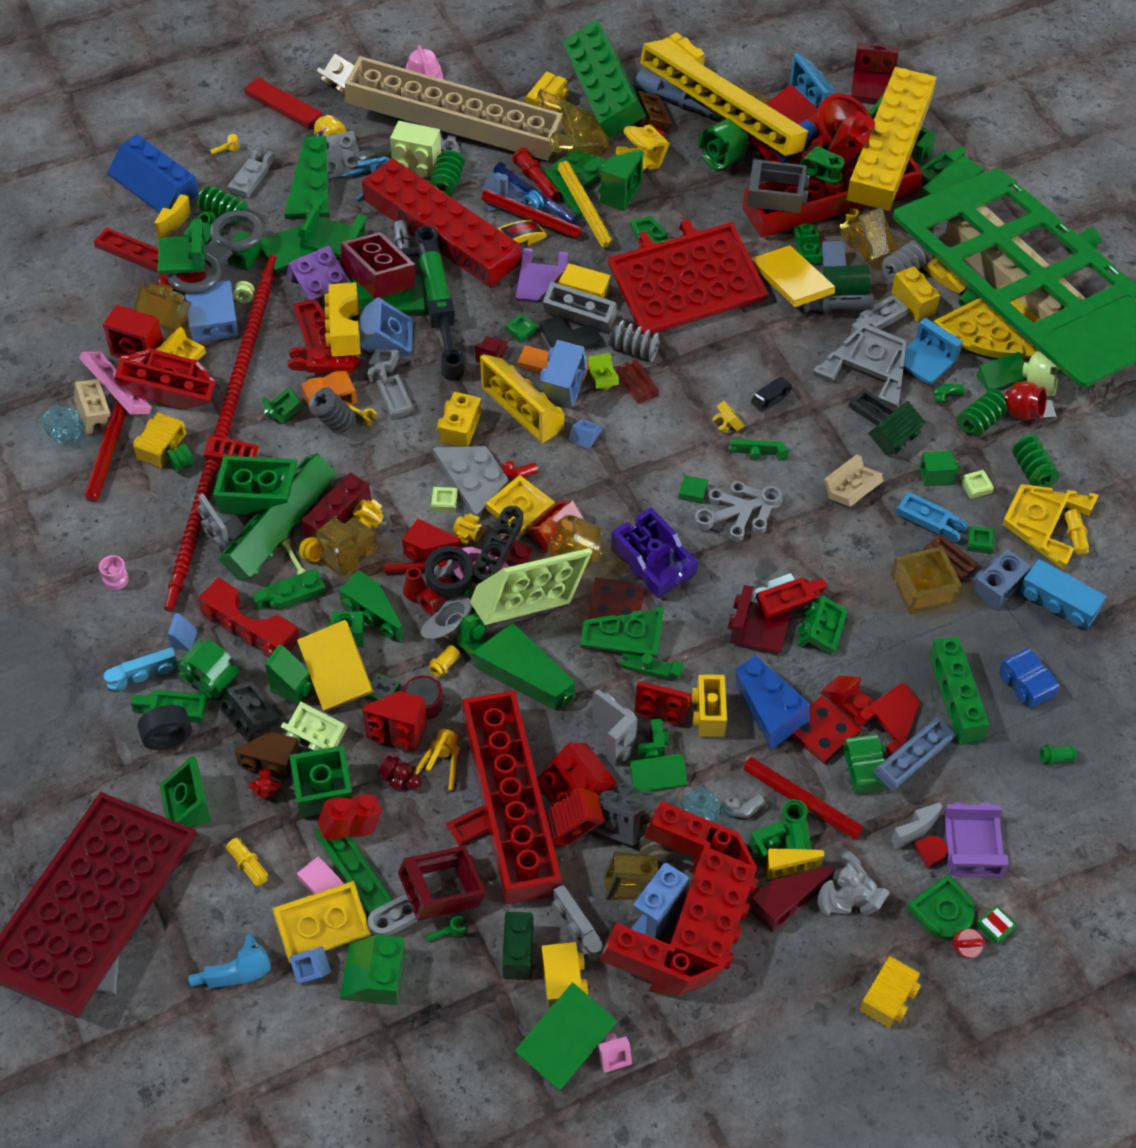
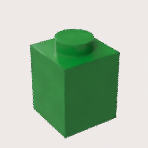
[227,231,261,271]
[919,450,959,486]

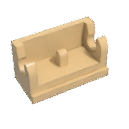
[74,379,110,435]

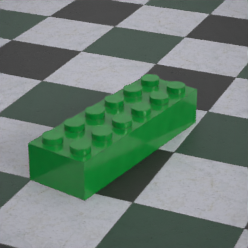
[562,19,646,138]

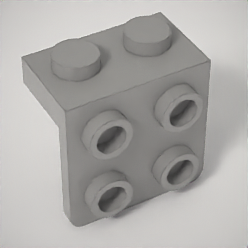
[592,689,637,766]

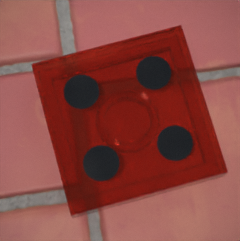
[588,577,645,619]

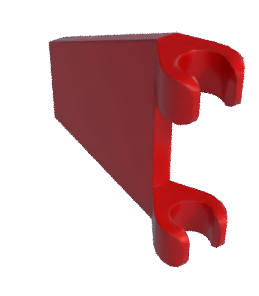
[854,682,920,758]

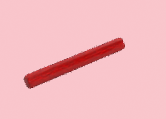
[481,189,582,239]
[84,402,127,502]
[744,757,863,839]

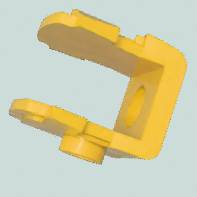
[616,125,670,171]

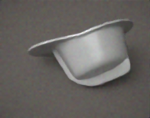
[421,596,471,640]

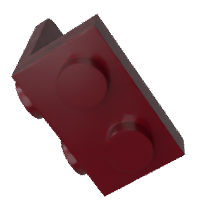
[728,585,791,654]

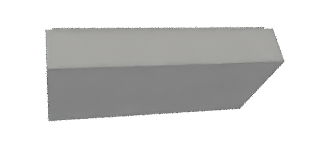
[376,374,414,420]

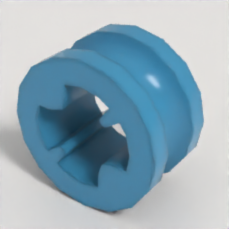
[522,190,544,210]

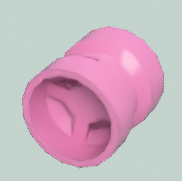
[99,555,129,590]

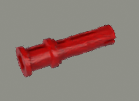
[512,148,561,202]

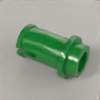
[1039,744,1076,766]

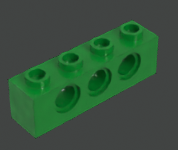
[929,636,989,745]

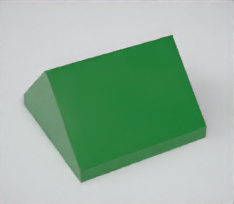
[159,756,211,827]

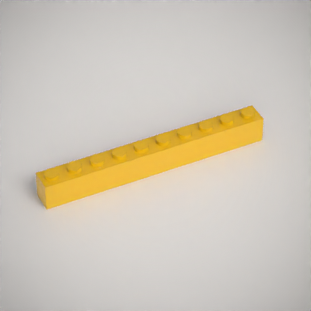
[640,40,809,156]

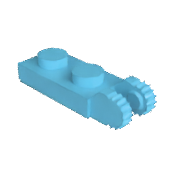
[103,648,178,692]

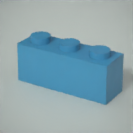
[1019,559,1107,631]

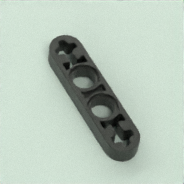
[473,506,524,585]

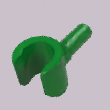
[426,916,466,942]

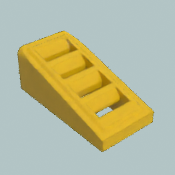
[766,849,824,879]

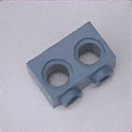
[972,549,1032,610]

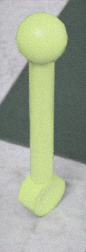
[281,538,307,575]

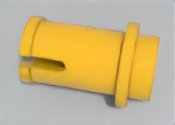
[428,645,461,678]

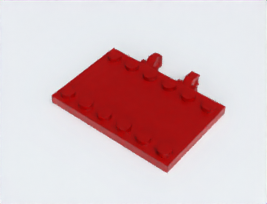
[607,219,769,335]

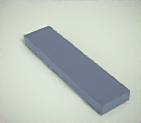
[873,716,957,792]

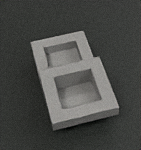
[891,802,942,850]

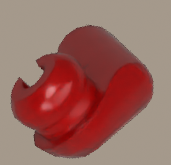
[501,461,538,478]

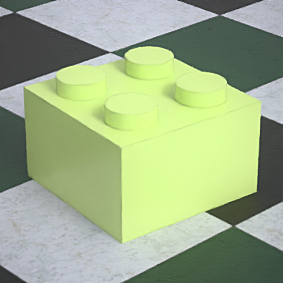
[390,121,441,179]

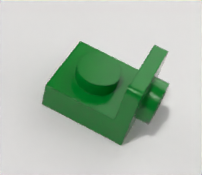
[456,613,487,655]
[747,821,786,867]

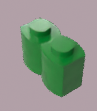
[843,734,888,794]

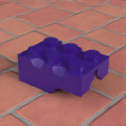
[611,507,698,598]

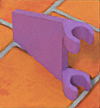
[516,248,568,303]

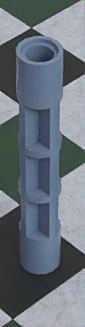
[634,70,727,121]

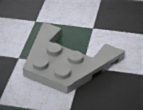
[813,323,907,409]

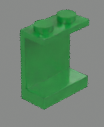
[298,202,367,258]

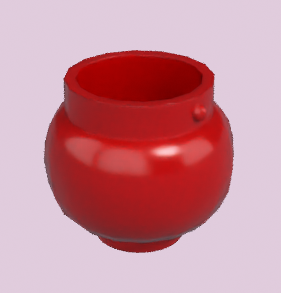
[1004,381,1047,421]

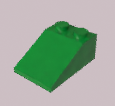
[213,456,297,515]

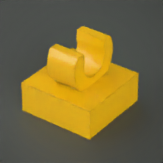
[712,401,745,433]

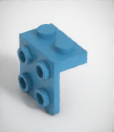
[903,318,963,384]

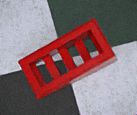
[203,435,259,463]

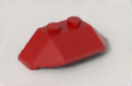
[114,349,215,409]

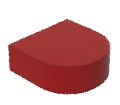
[913,836,948,869]

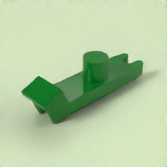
[729,439,789,461]
[619,653,684,681]

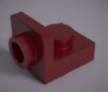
[475,336,508,363]

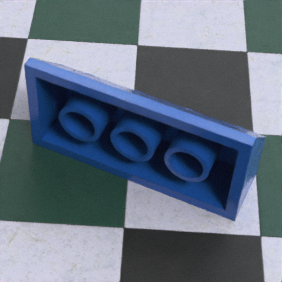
[108,134,199,213]

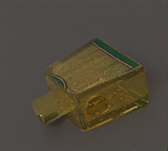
[604,851,659,900]

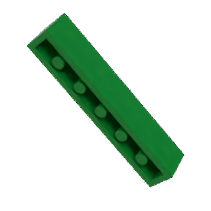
[218,453,337,580]

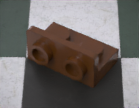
[636,91,672,130]

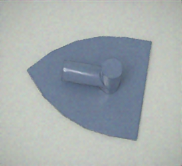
[483,172,527,213]

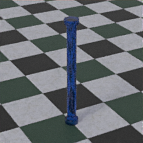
[494,162,578,225]

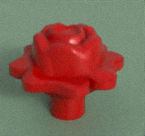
[248,769,282,798]

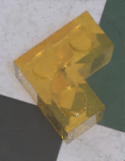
[840,207,898,263]
[133,283,191,329]
[316,517,377,578]

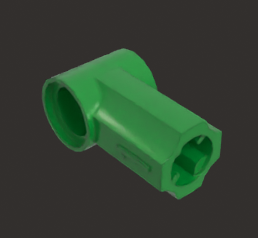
[780,799,812,850]

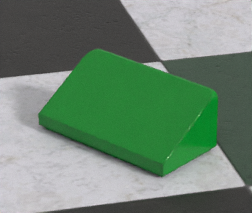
[977,352,1027,391]
[629,754,688,791]

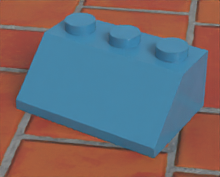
[789,53,837,108]

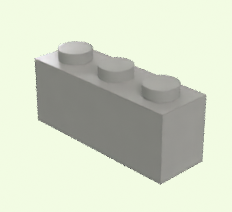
[543,282,617,333]

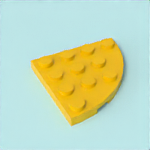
[933,285,1040,359]

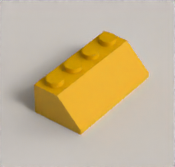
[480,355,565,444]

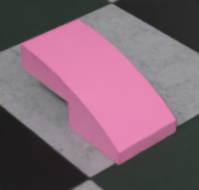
[297,856,344,894]

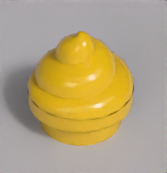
[299,537,325,562]

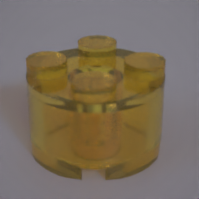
[548,514,602,571]

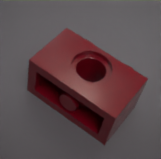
[854,42,899,73]

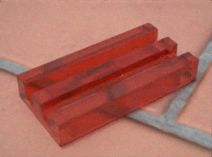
[616,359,659,404]

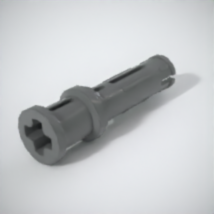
[804,294,874,313]

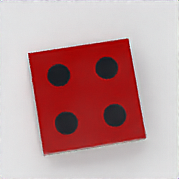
[791,695,861,765]

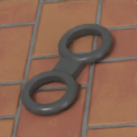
[166,211,264,294]

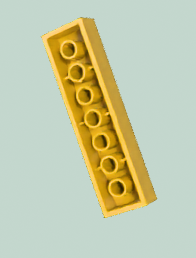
[847,67,937,211]

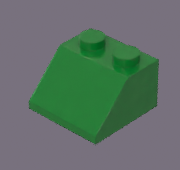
[598,150,644,211]
[340,935,406,1005]

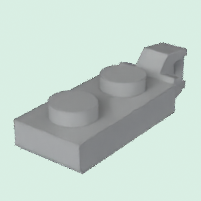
[850,295,909,335]

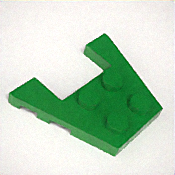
[544,149,608,220]

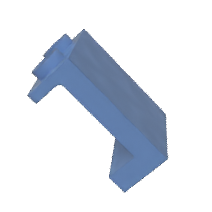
[185,280,239,342]
[632,863,689,940]

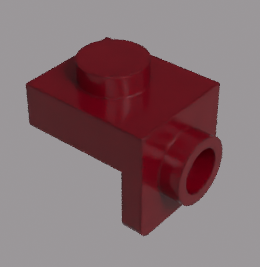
[490,535,532,567]

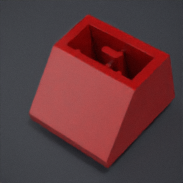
[362,691,427,752]
[537,742,617,803]

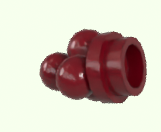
[378,755,422,791]

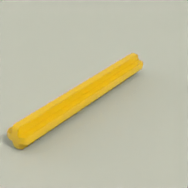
[558,161,613,248]

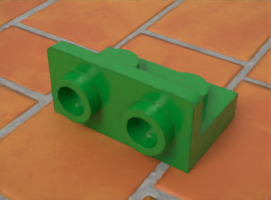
[797,596,848,655]

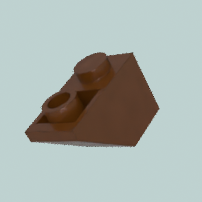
[235,732,300,779]

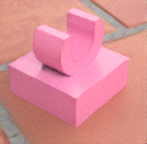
[598,1032,632,1073]

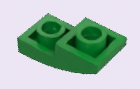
[793,223,823,264]

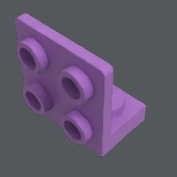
[287,246,350,300]

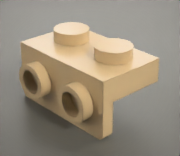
[824,454,883,507]

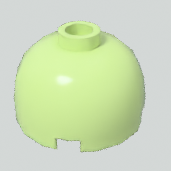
[1022,351,1059,396]

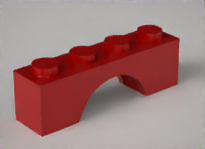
[198,577,300,658]

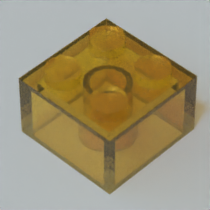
[891,546,962,615]

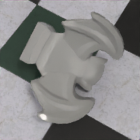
[818,851,889,917]

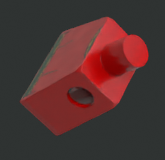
[828,111,875,164]

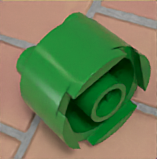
[698,119,749,170]
[177,638,239,701]

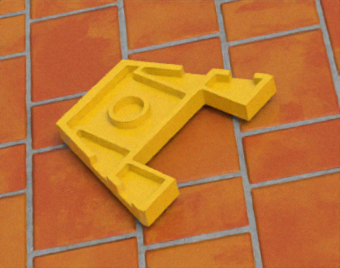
[1002,484,1098,570]

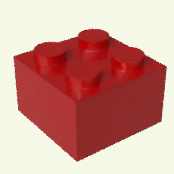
[103,305,164,358]

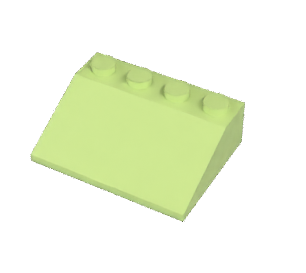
[470,548,593,625]

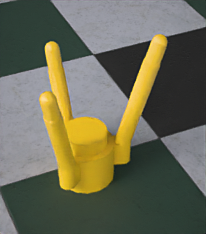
[414,729,460,791]

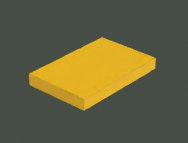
[297,620,374,712]
[272,881,371,964]

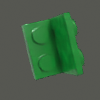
[158,219,206,274]

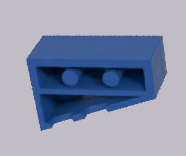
[736,655,810,751]

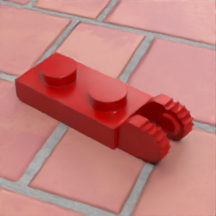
[288,347,355,373]

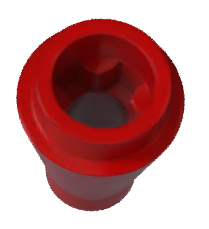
[403,567,427,602]

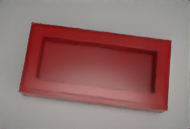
[446,805,489,847]

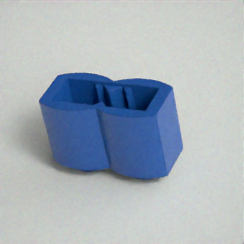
[999,648,1059,709]

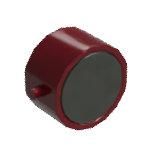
[403,675,444,720]

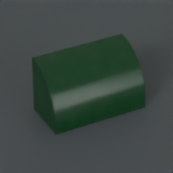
[823,265,870,296]

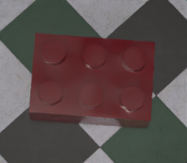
[341,232,415,299]

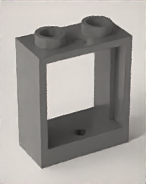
[747,159,810,213]

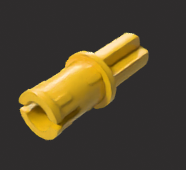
[1064,509,1089,555]
[226,838,268,886]

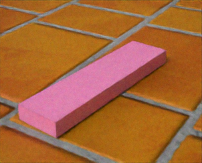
[79,352,152,415]

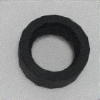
[425,546,474,598]
[137,705,192,750]

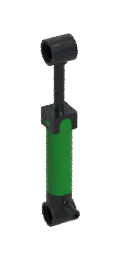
[400,226,465,381]

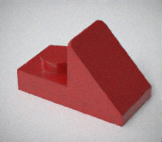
[821,675,875,723]

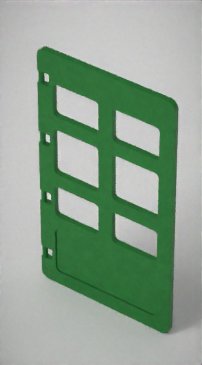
[893,169,1136,387]

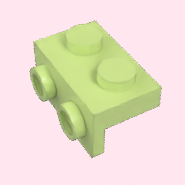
[281,701,348,751]

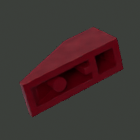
[749,866,835,933]

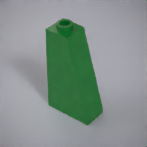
[473,623,575,711]

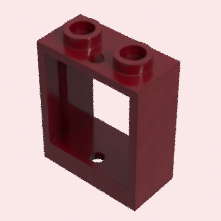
[398,845,486,921]

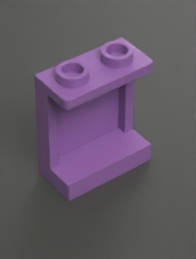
[942,802,1009,878]

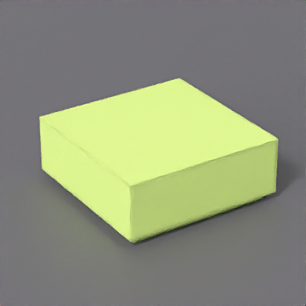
[960,470,994,499]
[431,487,458,513]

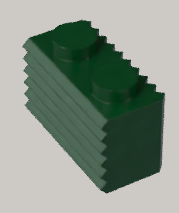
[868,401,926,455]
[502,912,534,980]

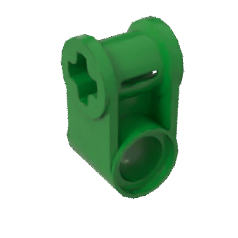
[800,146,844,185]

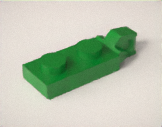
[920,145,967,185]
[253,568,326,610]
[131,690,208,722]

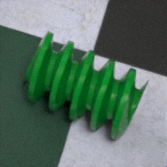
[429,150,465,197]
[197,185,248,225]
[956,388,1008,436]
[1012,434,1060,487]

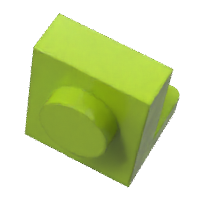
[588,353,619,389]

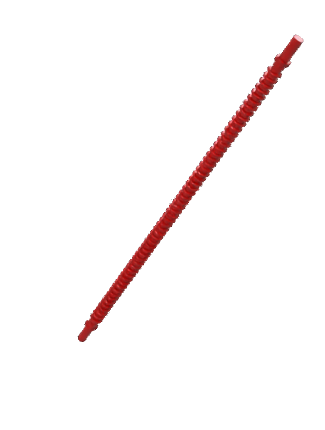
[164,255,277,612]

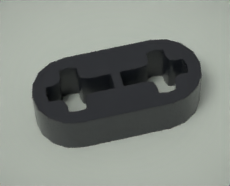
[751,377,792,412]

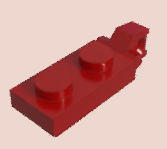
[756,577,827,619]

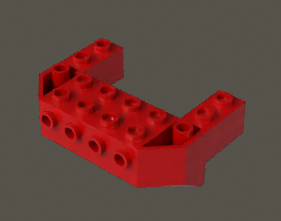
[600,800,758,996]

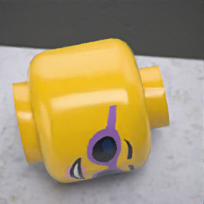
[314,115,346,136]

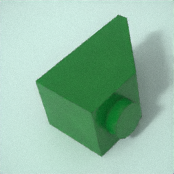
[265,644,312,705]

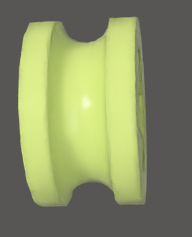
[233,281,255,304]

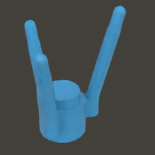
[342,156,390,201]

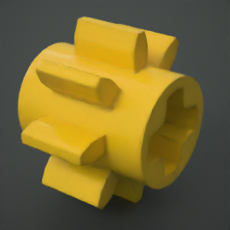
[353,499,384,530]
[453,513,484,545]

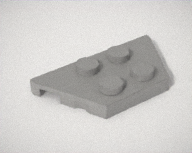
[433,446,509,517]

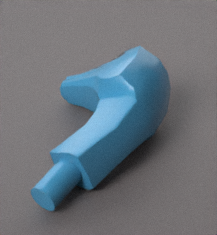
[188,933,271,988]

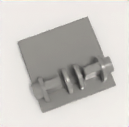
[326,131,364,179]

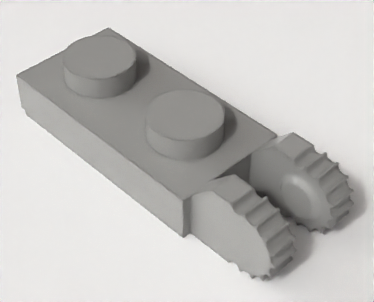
[227,147,275,198]
[552,885,603,963]

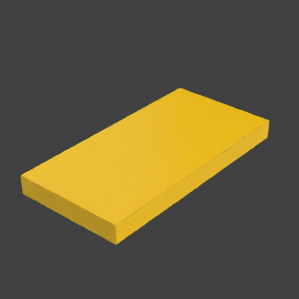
[751,245,835,307]

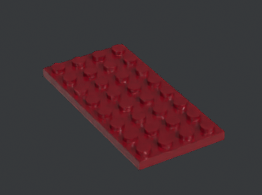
[0,792,197,1019]

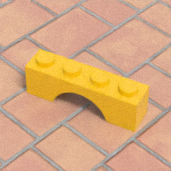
[324,282,361,356]

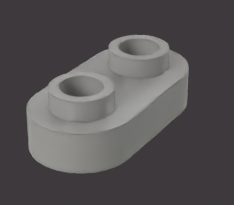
[368,895,417,936]

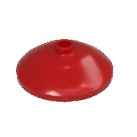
[817,93,871,155]

